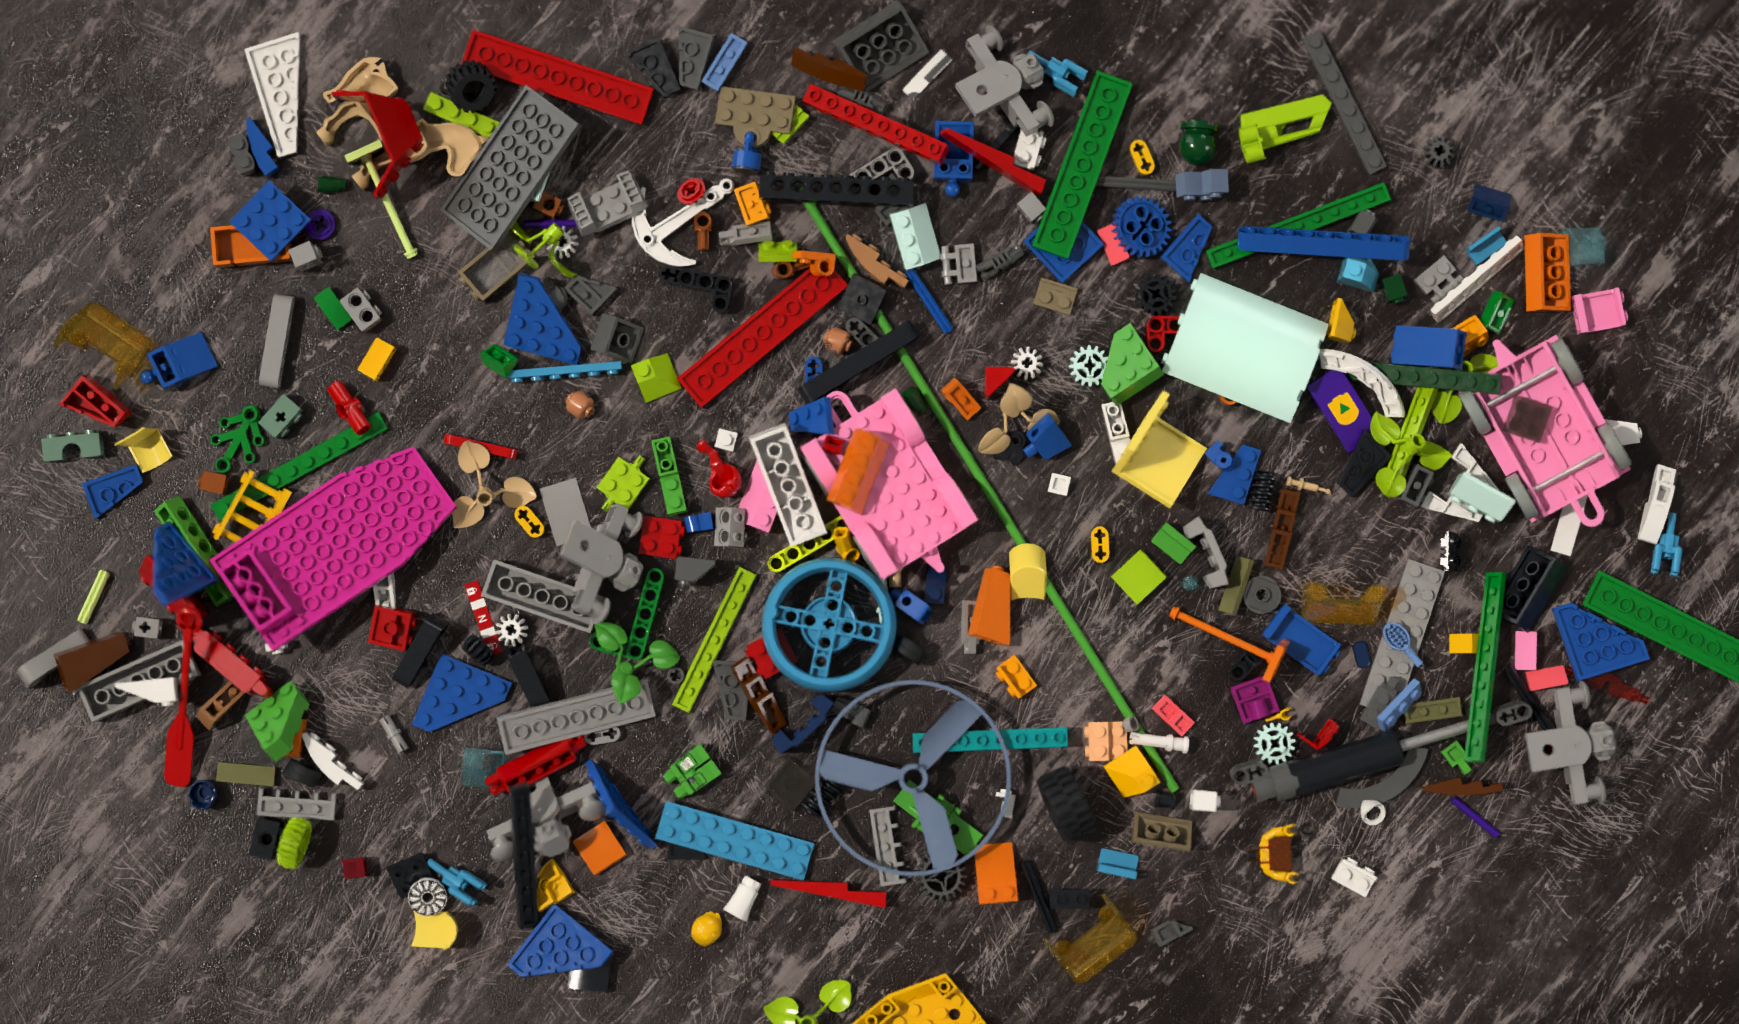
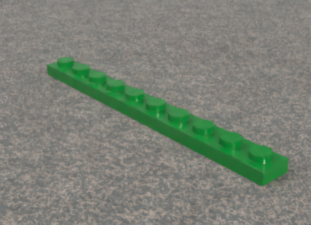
[1206,182,1391,269]
[211,412,388,522]
[1464,572,1506,763]

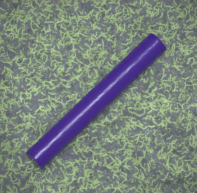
[523,220,577,228]
[1450,796,1500,838]

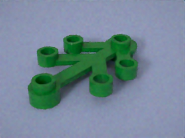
[210,405,265,473]

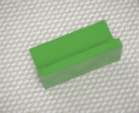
[1151,522,1196,564]

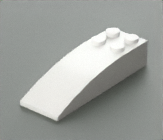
[749,423,827,546]

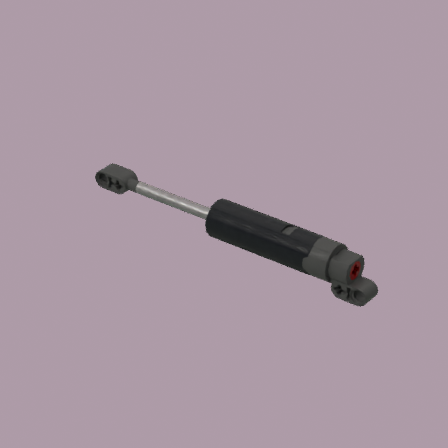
[1229,700,1532,802]

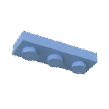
[701,33,748,92]
[1377,679,1422,732]

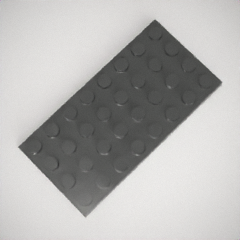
[440,85,582,252]

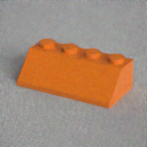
[1524,233,1571,312]
[826,429,890,515]

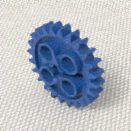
[1111,196,1172,258]

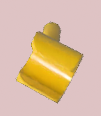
[1265,707,1293,722]

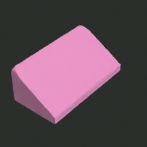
[1515,631,1537,670]

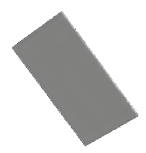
[539,478,591,546]

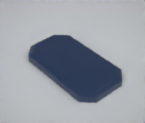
[1352,641,1371,668]

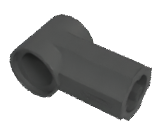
[831,696,872,729]

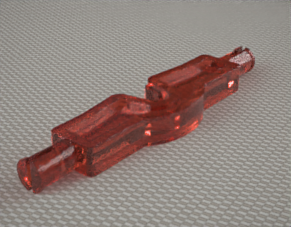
[1565,665,1649,704]

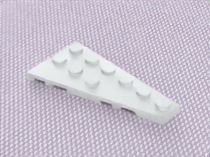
[244,32,300,158]

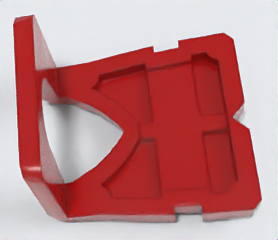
[1296,718,1340,750]

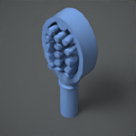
[1382,622,1423,667]

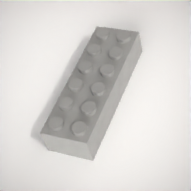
[481,560,605,634]
[77,640,202,722]

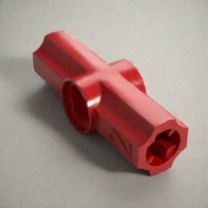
[327,381,371,436]

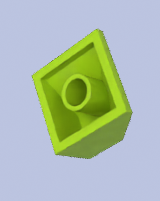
[631,353,682,403]

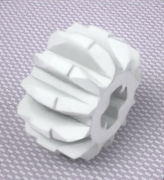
[547,226,579,259]
[1011,347,1043,380]
[495,614,528,646]

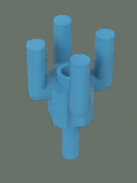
[1028,50,1088,97]
[1651,513,1682,577]
[427,858,488,907]

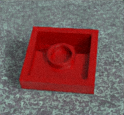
[638,516,685,560]
[368,605,418,651]
[745,628,799,680]

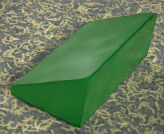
[1480,291,1515,335]
[480,344,518,378]

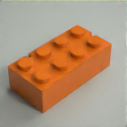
[210,225,293,268]

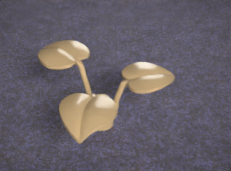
[978,383,1060,454]
[452,440,536,528]

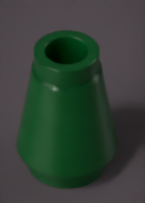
[318,175,345,194]
[900,386,928,415]

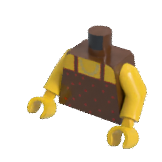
[1247,824,1300,884]

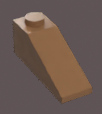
[195,681,246,731]

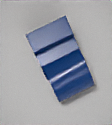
[1204,440,1234,472]
[684,512,714,533]

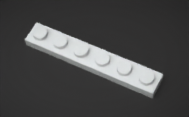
[1430,236,1525,323]

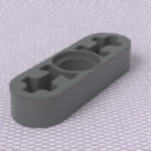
[846,318,890,362]

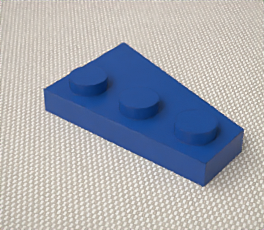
[1160,214,1212,282]
[789,397,835,435]
[1207,445,1261,505]
[82,464,144,519]

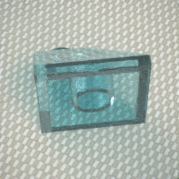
[1561,227,1605,267]
[462,747,505,789]

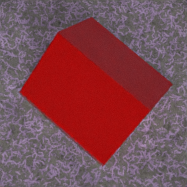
[985,367,1016,400]

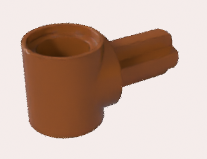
[694,212,712,250]
[772,260,809,280]

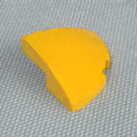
[536,859,575,912]

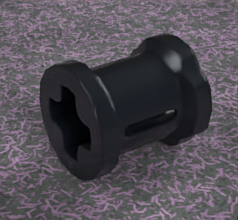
[1154,790,1176,810]

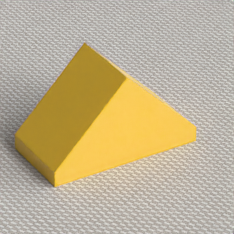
[1449,634,1479,653]

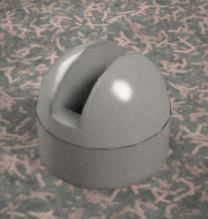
[1122,716,1139,732]

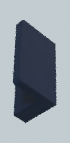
[1467,184,1511,222]

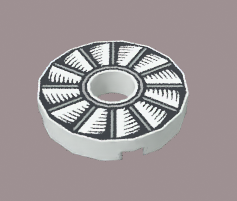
[408,878,447,916]

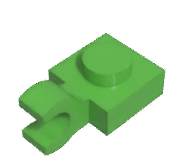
[1441,740,1472,775]

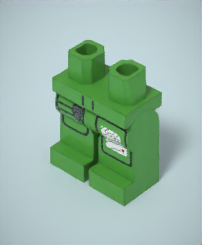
[663,744,722,799]

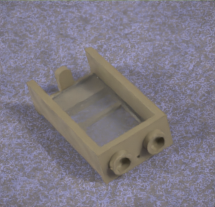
[458,229,537,303]

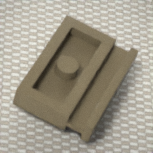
[1033,278,1078,316]

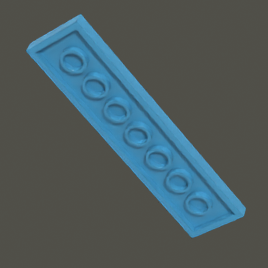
[655,801,814,881]

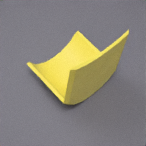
[115,427,172,473]
[1009,543,1047,600]
[412,911,459,950]

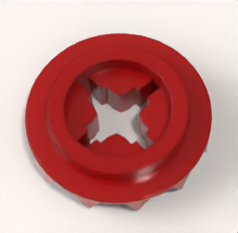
[677,178,706,206]

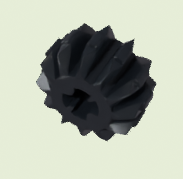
[461,634,494,666]

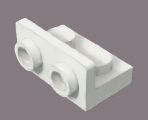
[1013,130,1046,171]
[1331,857,1378,898]

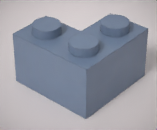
[1175,169,1229,201]

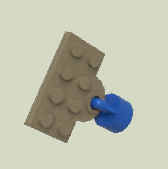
[715,86,796,175]

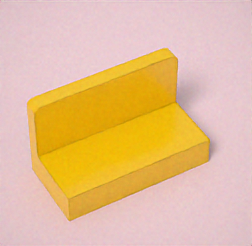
[358,338,397,381]

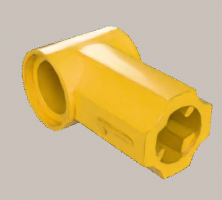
[832,526,860,562]

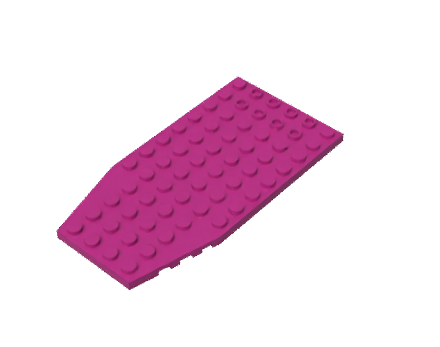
[210,446,457,653]

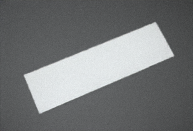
[1551,495,1588,556]

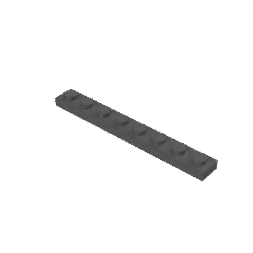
[1302,30,1387,175]

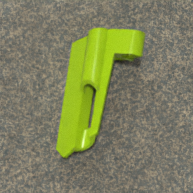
[1238,95,1331,164]

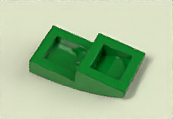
[313,286,352,330]

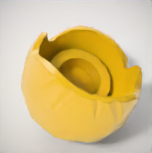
[691,911,722,946]

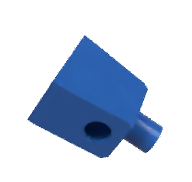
[1023,413,1072,460]
[890,587,934,626]

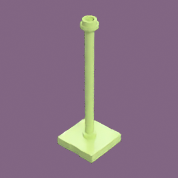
[344,140,418,259]

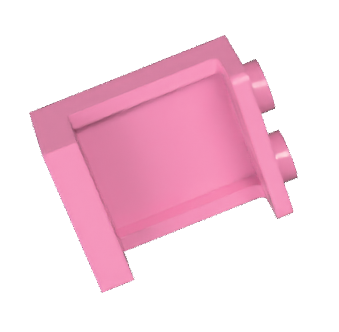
[1571,287,1628,335]

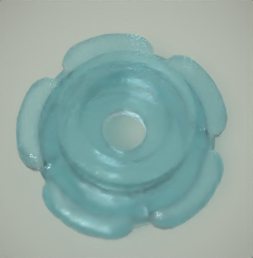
[1180,575,1199,591]

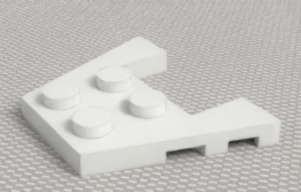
[1419,443,1499,522]

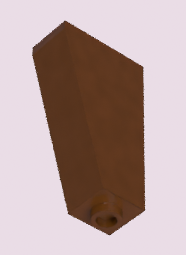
[53,632,130,693]

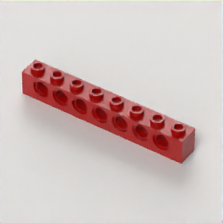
[802,84,950,166]

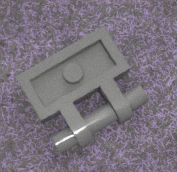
[940,243,977,285]
[1414,256,1464,304]

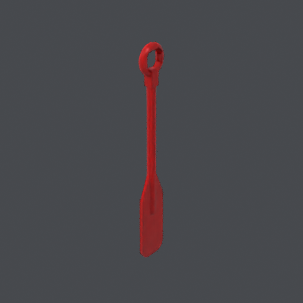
[164,608,203,787]

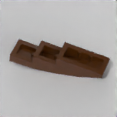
[791,47,868,92]
[1264,487,1301,570]
[731,656,787,734]
[1421,777,1504,796]

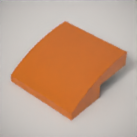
[572,820,627,876]

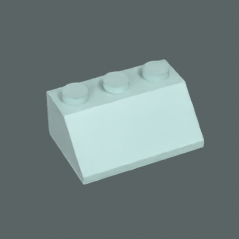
[889,203,940,270]
[1448,472,1516,523]

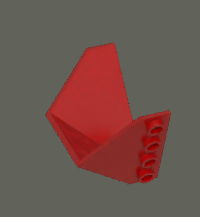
[331,90,424,200]

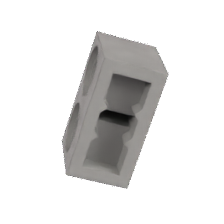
[288,241,323,272]
[340,287,382,333]
[714,507,745,547]

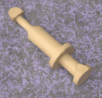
[1286,476,1331,494]

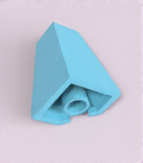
[1337,257,1379,293]

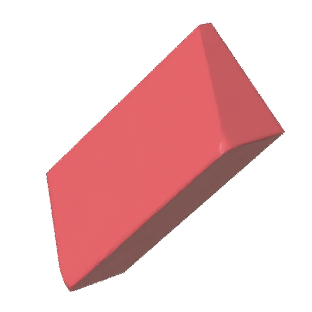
[1097,224,1130,266]
[1525,665,1569,691]

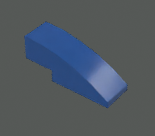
[246,117,280,178]

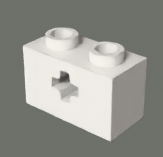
[1189,790,1220,812]

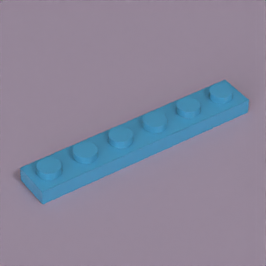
[507,361,623,383]

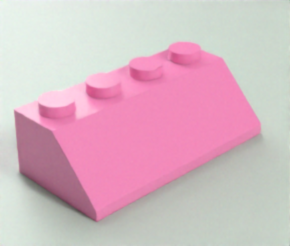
[738,460,778,534]

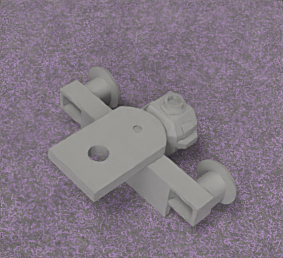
[955,25,1054,137]
[559,503,643,624]
[1525,681,1616,805]
[486,775,606,862]

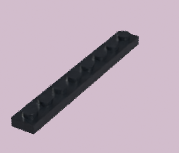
[509,782,538,930]

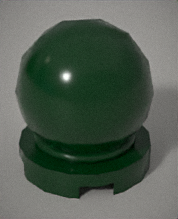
[1178,119,1219,166]

